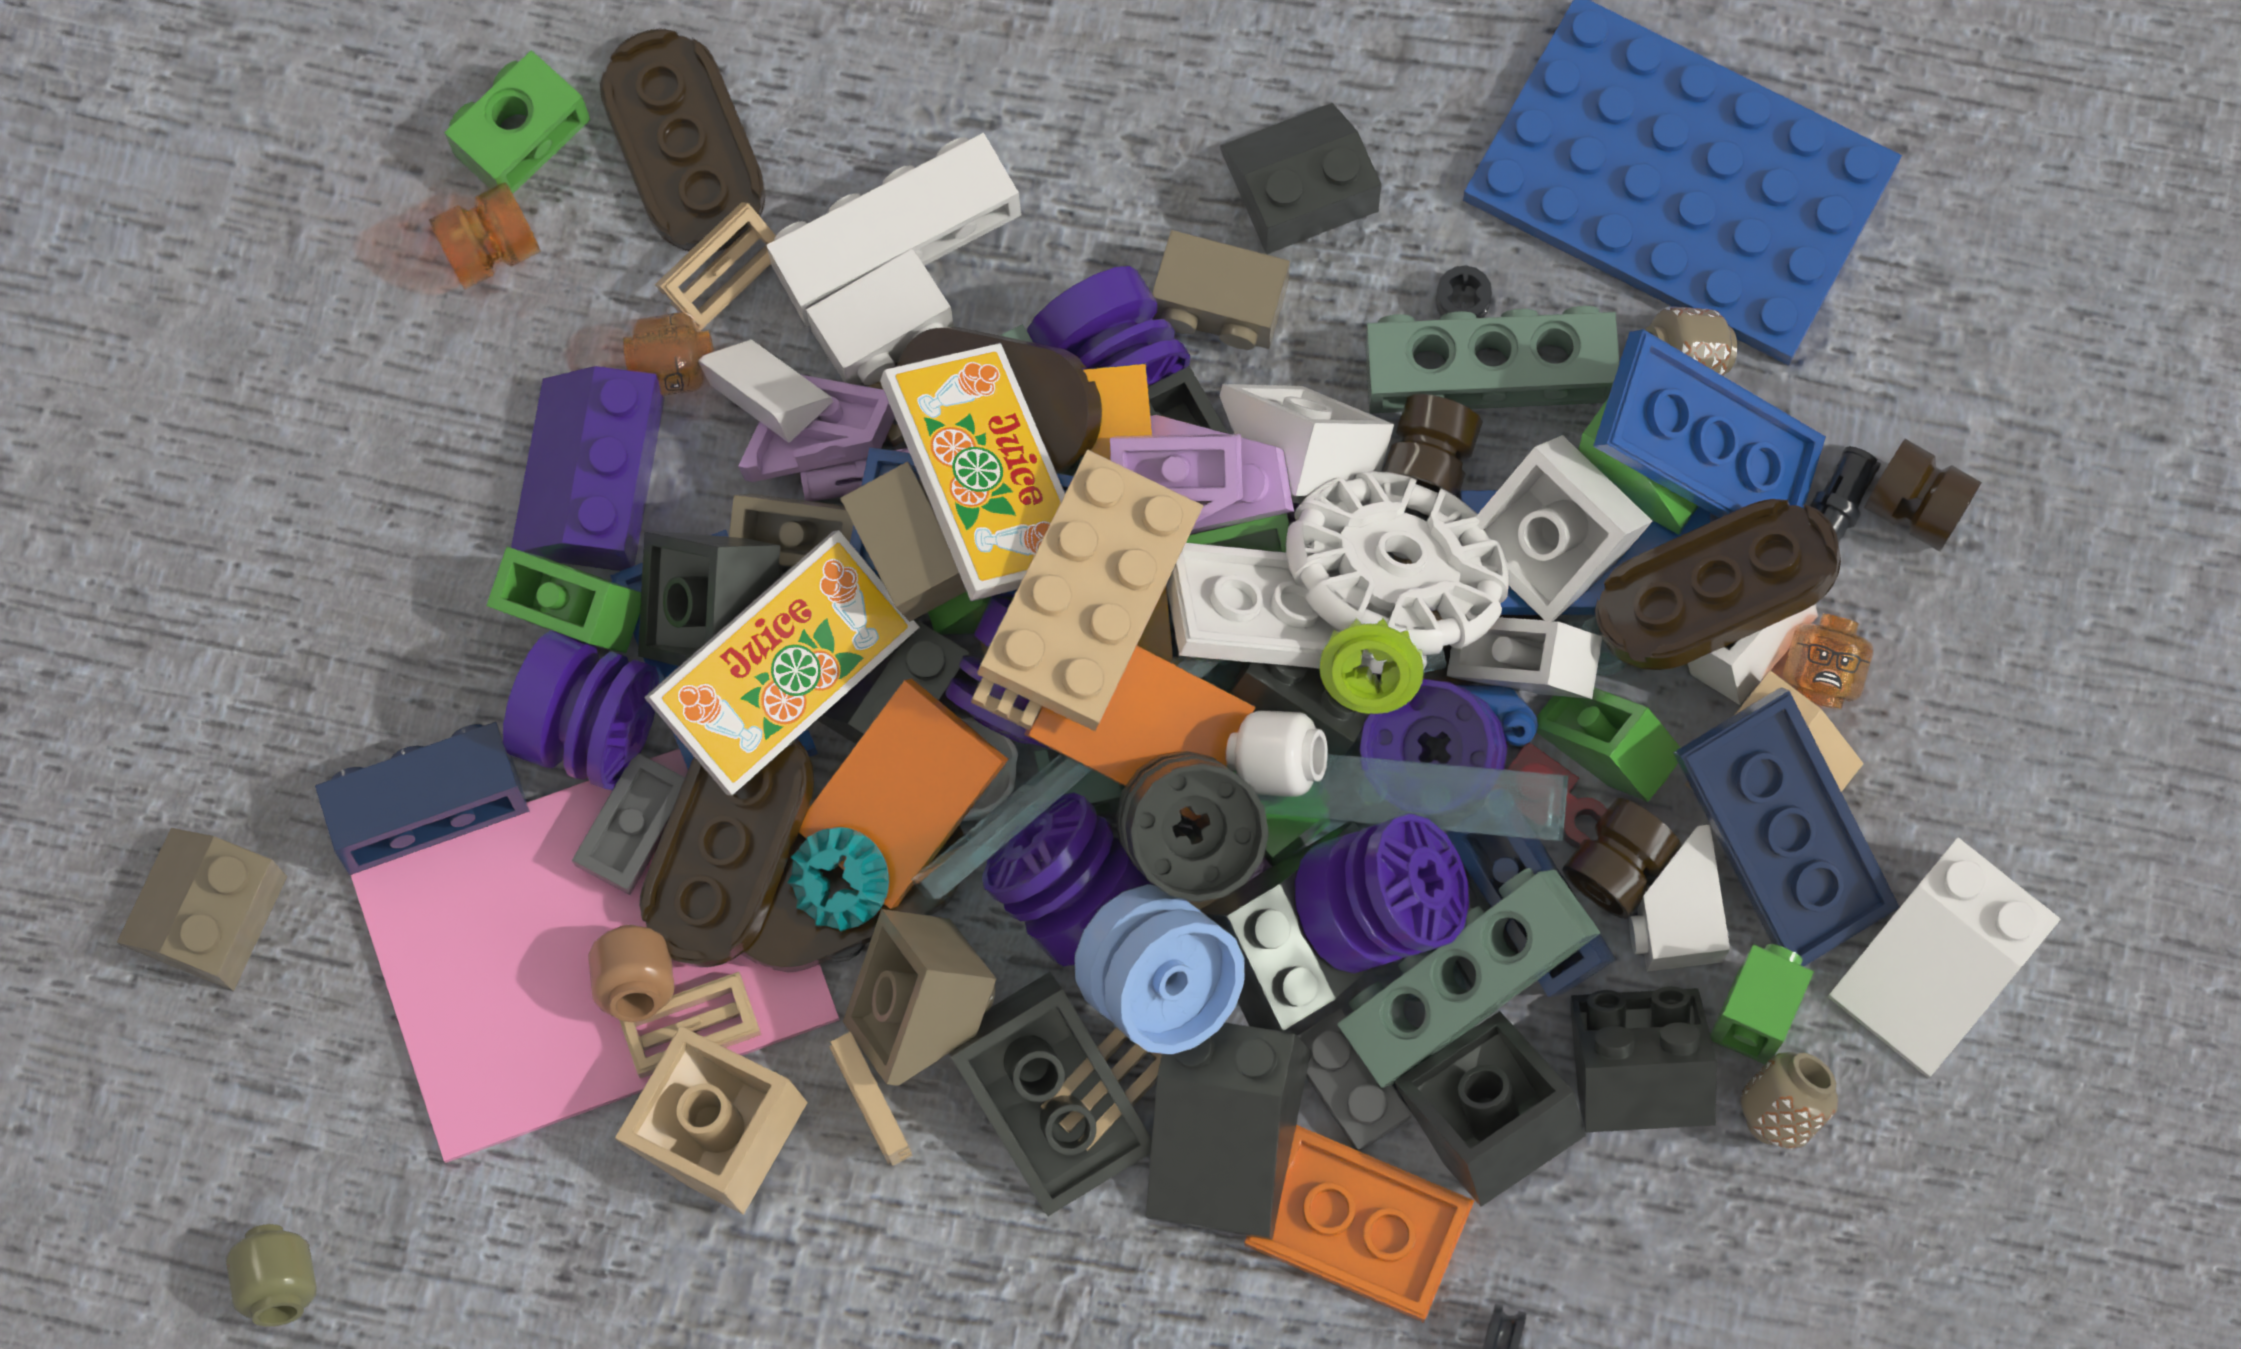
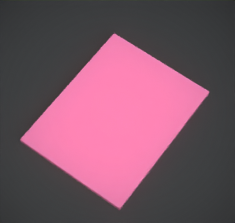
[351,748,840,1163]

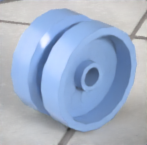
[1075,885,1244,1055]

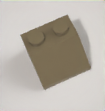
[117,828,288,991]
[843,909,996,1086]

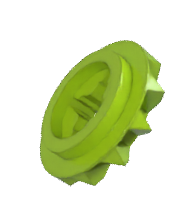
[1320,618,1424,714]

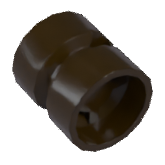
[1382,394,1483,498]
[1864,438,1982,552]
[1562,798,1682,919]

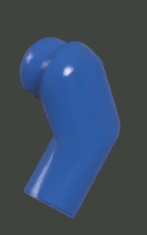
[1457,685,1538,746]

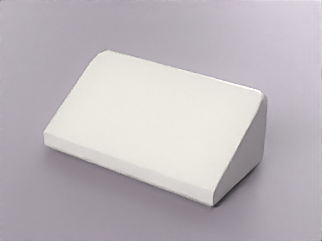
[698,340,833,443]

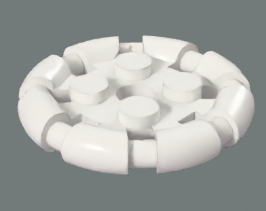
[1286,472,1509,656]

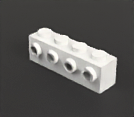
[766,133,1021,327]

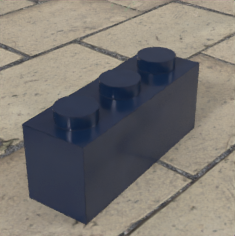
[315,722,530,875]
[1446,798,1617,997]

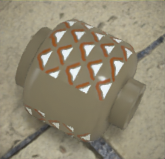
[1645,306,1738,376]
[1741,1052,1838,1149]

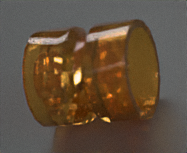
[428,182,541,290]

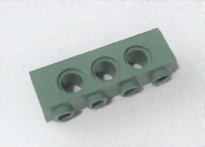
[1365,306,1619,414]
[1337,868,1601,1088]

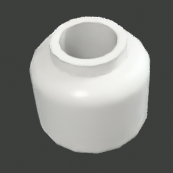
[1226,711,1327,797]

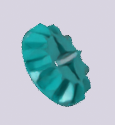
[787,827,889,931]

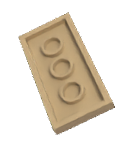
[977,449,1204,731]

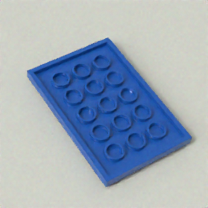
[1463,0,1902,366]

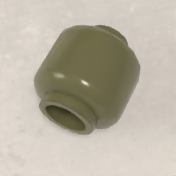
[226,1224,317,1327]

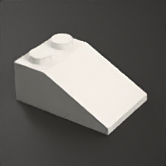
[1828,837,2061,1079]

